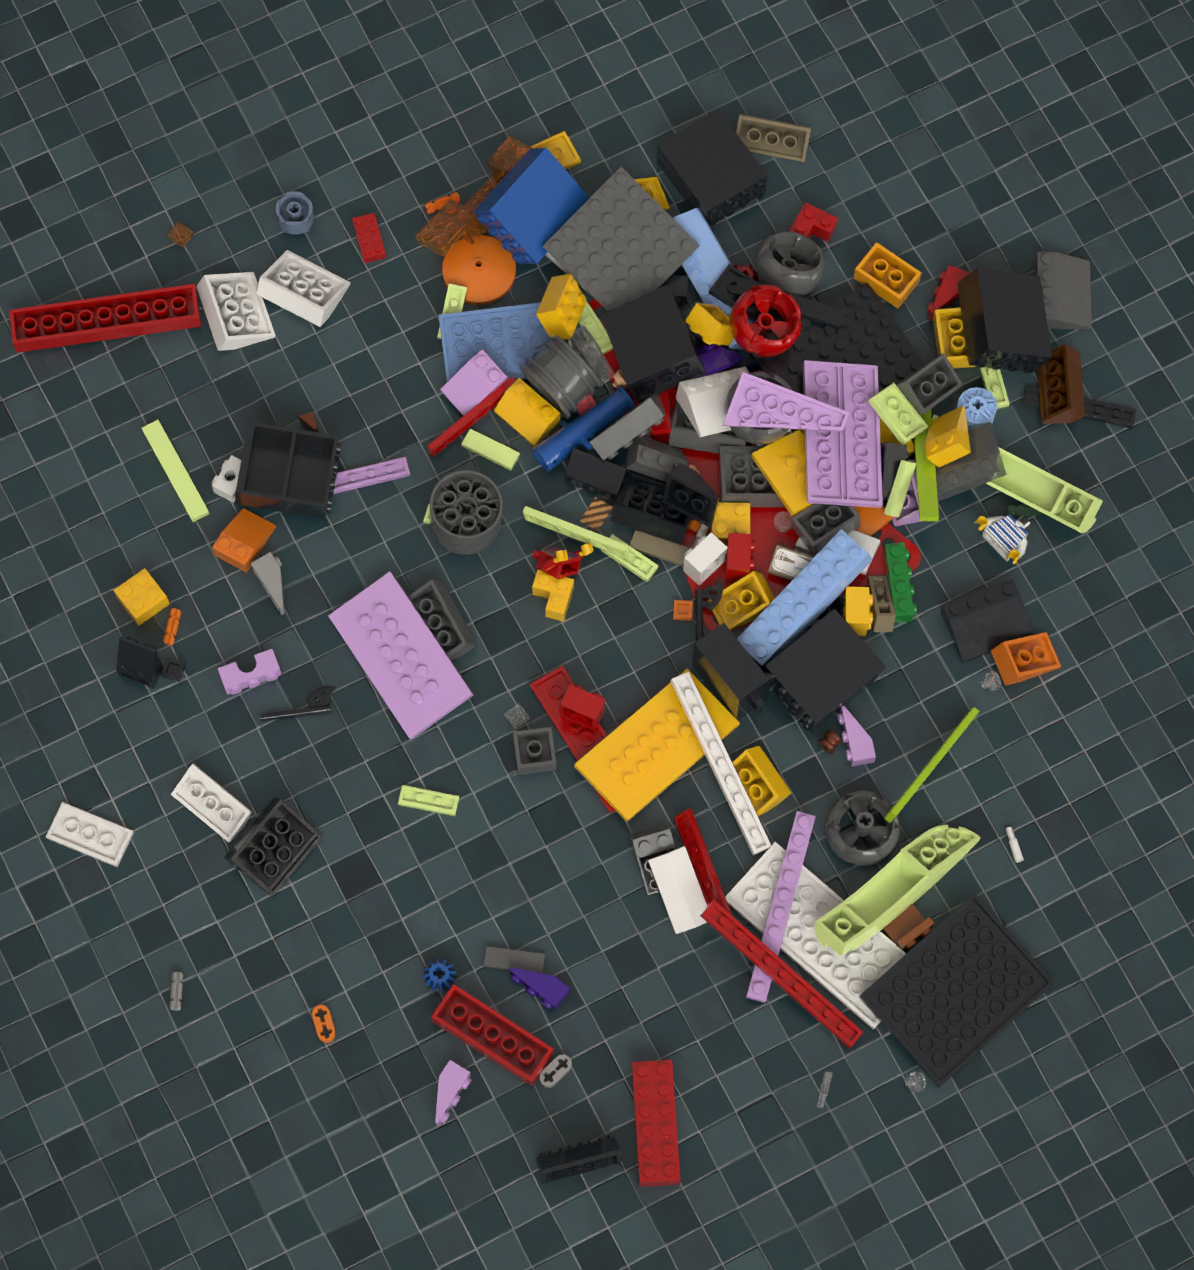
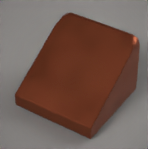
[299,412,319,433]

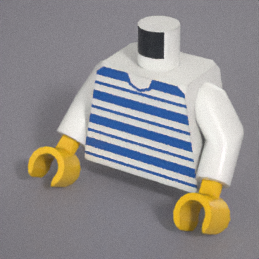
[974,515,1030,564]

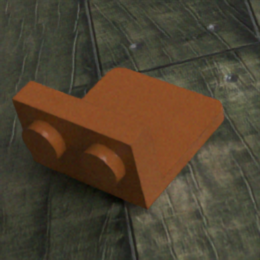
[883,904,934,950]

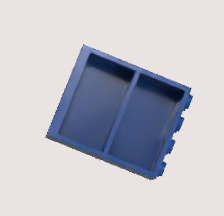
[474,147,590,264]

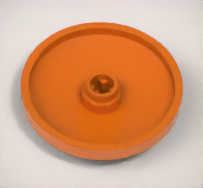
[442,235,516,305]

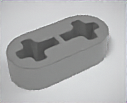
[540,1055,572,1088]

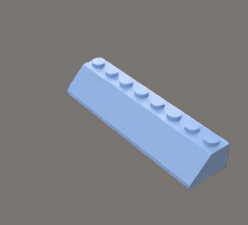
[673,208,753,350]

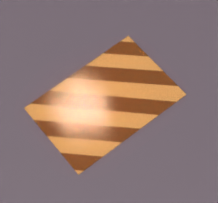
[580,497,613,531]

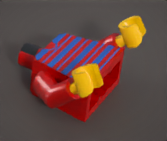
[533,543,593,579]

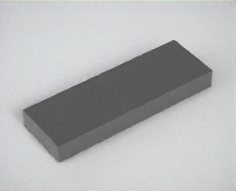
[484,946,545,974]

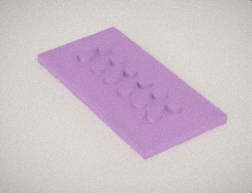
[803,360,883,508]
[328,571,474,740]

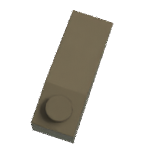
[868,576,896,632]

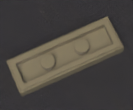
[629,530,689,567]

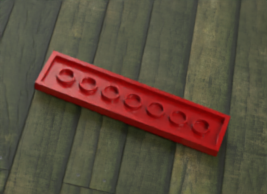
[530,666,616,814]

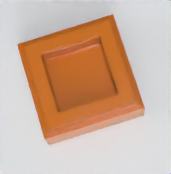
[673,600,693,621]

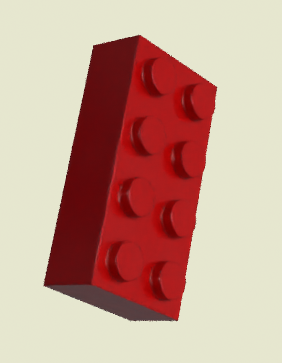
[352,213,386,263]

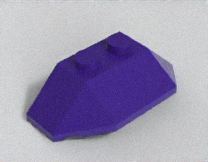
[678,343,744,386]

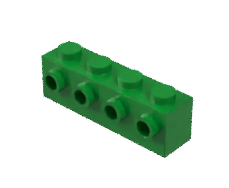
[883,542,917,623]

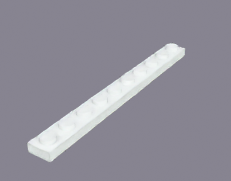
[670,672,771,855]

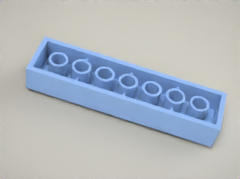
[737,529,873,668]

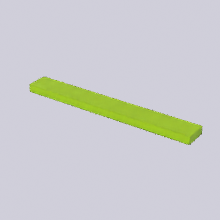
[914,409,939,521]
[885,707,980,823]

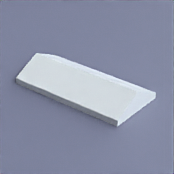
[171,764,252,843]
[648,846,708,934]

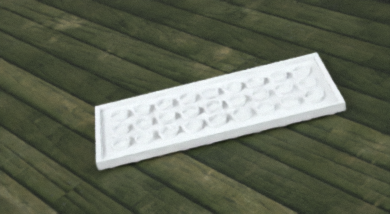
[725,842,906,1030]

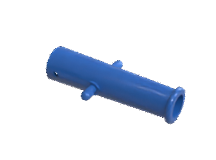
[532,386,635,472]

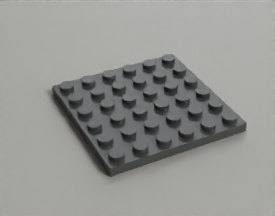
[542,167,700,311]

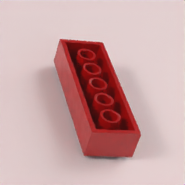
[431,984,554,1086]
[632,1060,680,1187]

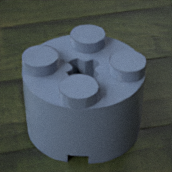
[276,191,314,235]

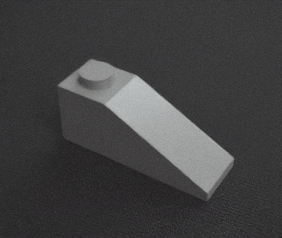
[251,552,285,615]

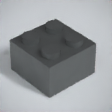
[513,727,557,775]

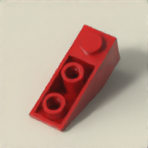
[927,265,970,321]

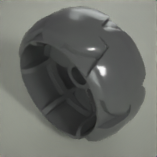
[754,231,825,297]
[724,371,793,444]
[825,790,901,866]

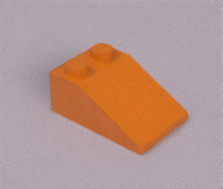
[212,508,276,573]
[991,632,1061,686]

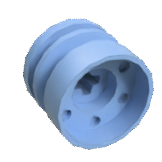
[956,387,997,430]

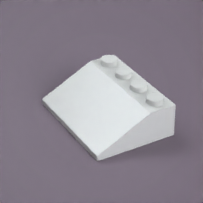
[256,250,351,327]
[196,272,276,351]
[676,366,750,437]

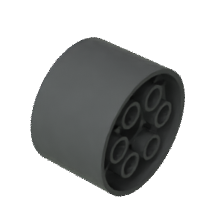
[430,470,503,555]

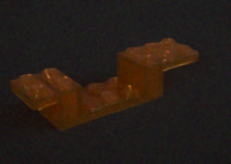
[414,136,534,257]

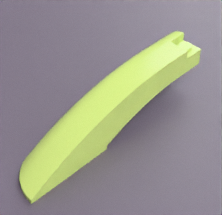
[932,414,1103,533]
[814,825,981,957]

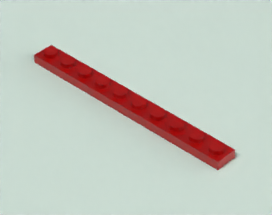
[700,900,863,1048]

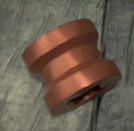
[817,730,842,754]

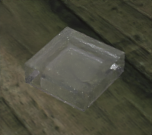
[504,703,531,731]

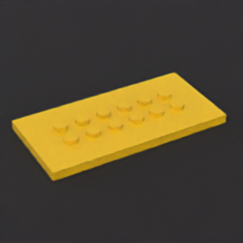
[751,416,915,516]
[574,669,740,822]

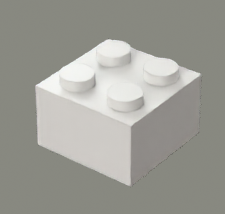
[683,533,728,586]

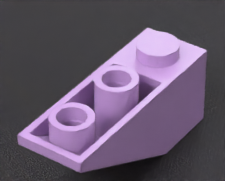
[838,706,876,767]
[435,1060,472,1127]

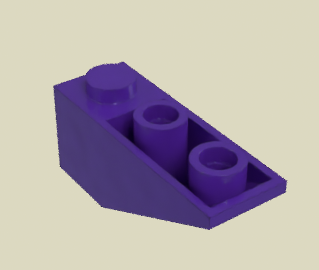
[509,967,570,1010]

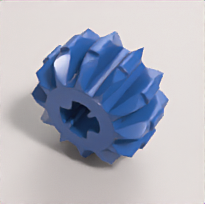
[423,958,456,992]

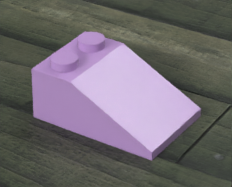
[440,349,507,416]

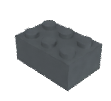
[895,353,963,415]
[791,504,860,555]

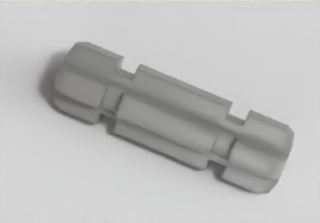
[170,972,183,1011]

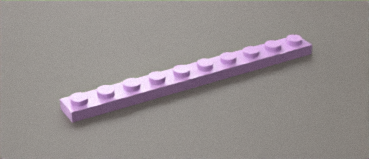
[746,811,816,1003]

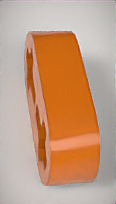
[312,1005,336,1043]

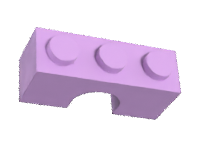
[218,649,281,695]

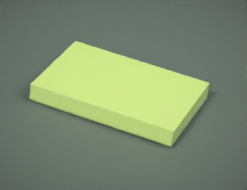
[868,383,928,445]

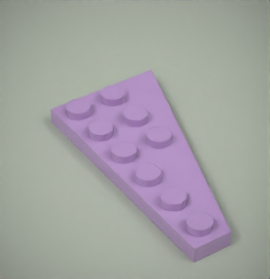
[722,372,850,431]

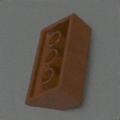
[1037,344,1085,424]

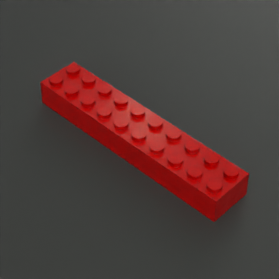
[9,284,202,353]

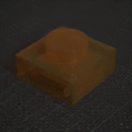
[167,222,194,248]

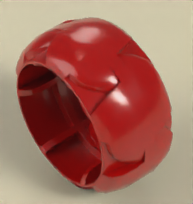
[730,284,802,357]

